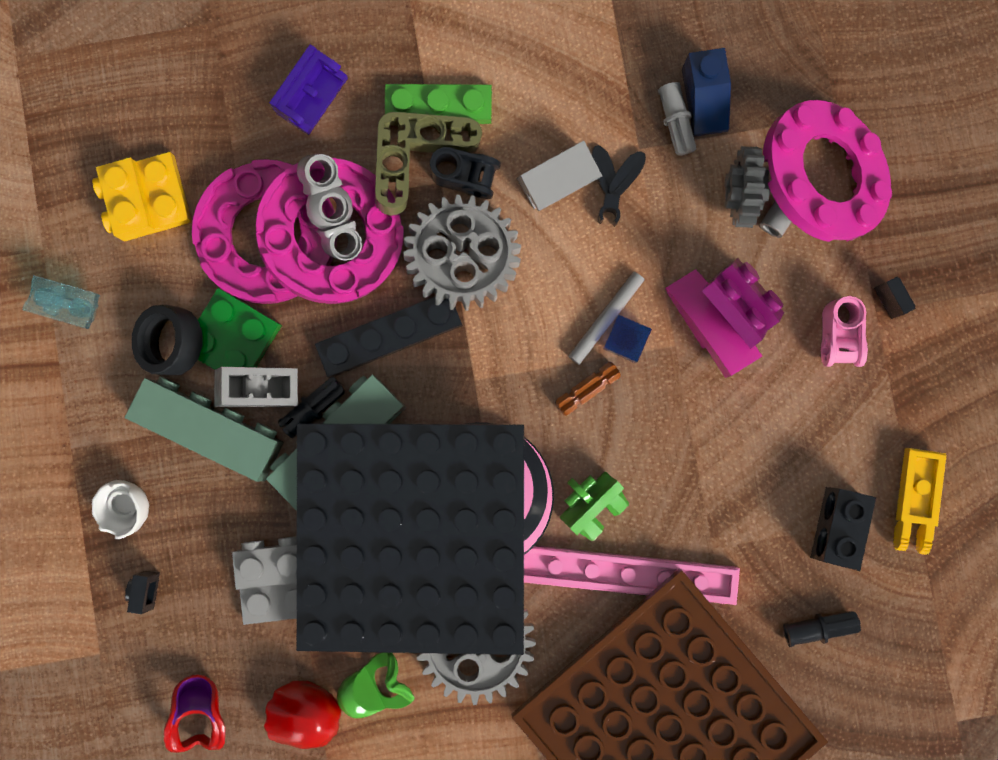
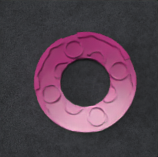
[763,100,892,242]
[255,158,404,304]
[192,159,338,304]

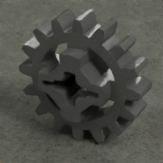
[724,146,770,228]

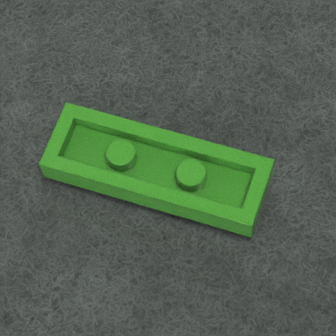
[385,84,492,124]

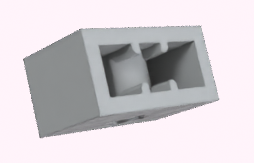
[214,367,298,407]

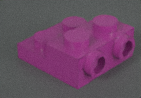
[702,258,784,349]

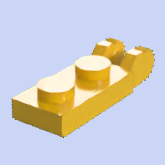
[893,448,947,555]

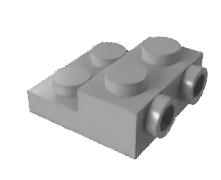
[232,536,297,625]

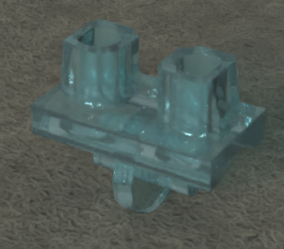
[22,275,100,329]

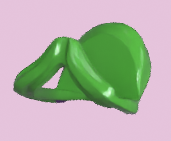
[337,653,415,718]

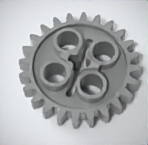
[403,195,521,311]
[417,609,536,705]

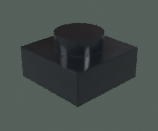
[125,571,160,615]

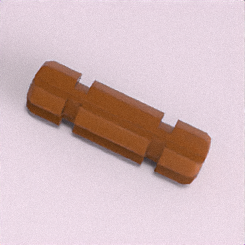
[555,362,621,416]

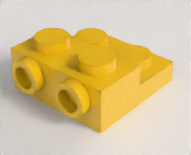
[92,152,192,242]

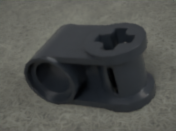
[430,147,501,199]

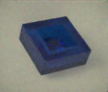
[603,315,652,363]

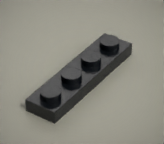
[315,296,463,378]

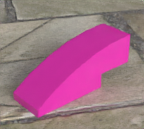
[665,269,763,378]

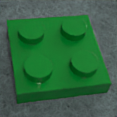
[198,288,282,370]

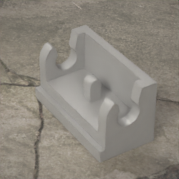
[516,141,602,211]

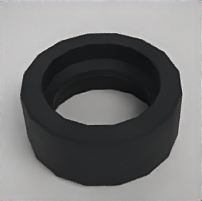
[132,304,203,375]

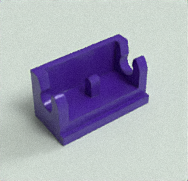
[269,44,348,135]

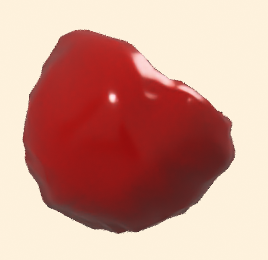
[264,680,342,749]

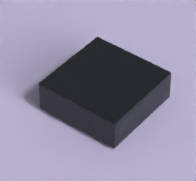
[874,276,916,319]

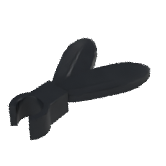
[592,145,646,227]

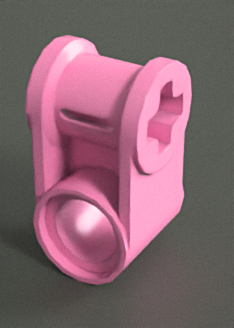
[821,296,868,367]

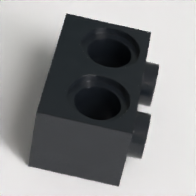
[810,487,876,571]

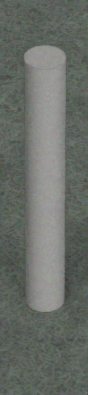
[568,272,645,365]

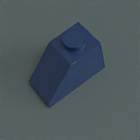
[682,48,731,137]

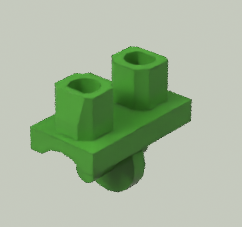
[559,471,629,541]

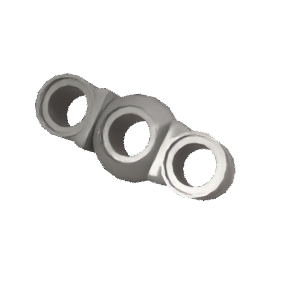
[297,154,362,261]

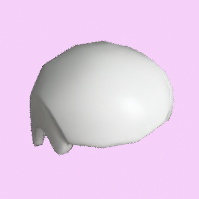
[92,480,149,539]

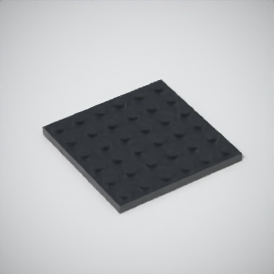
[296,423,524,655]

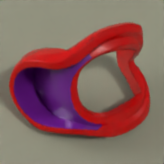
[163,674,226,753]

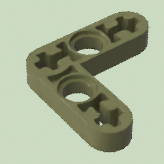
[375,112,482,216]

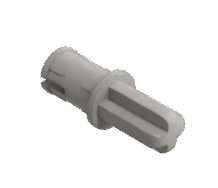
[658,82,696,156]

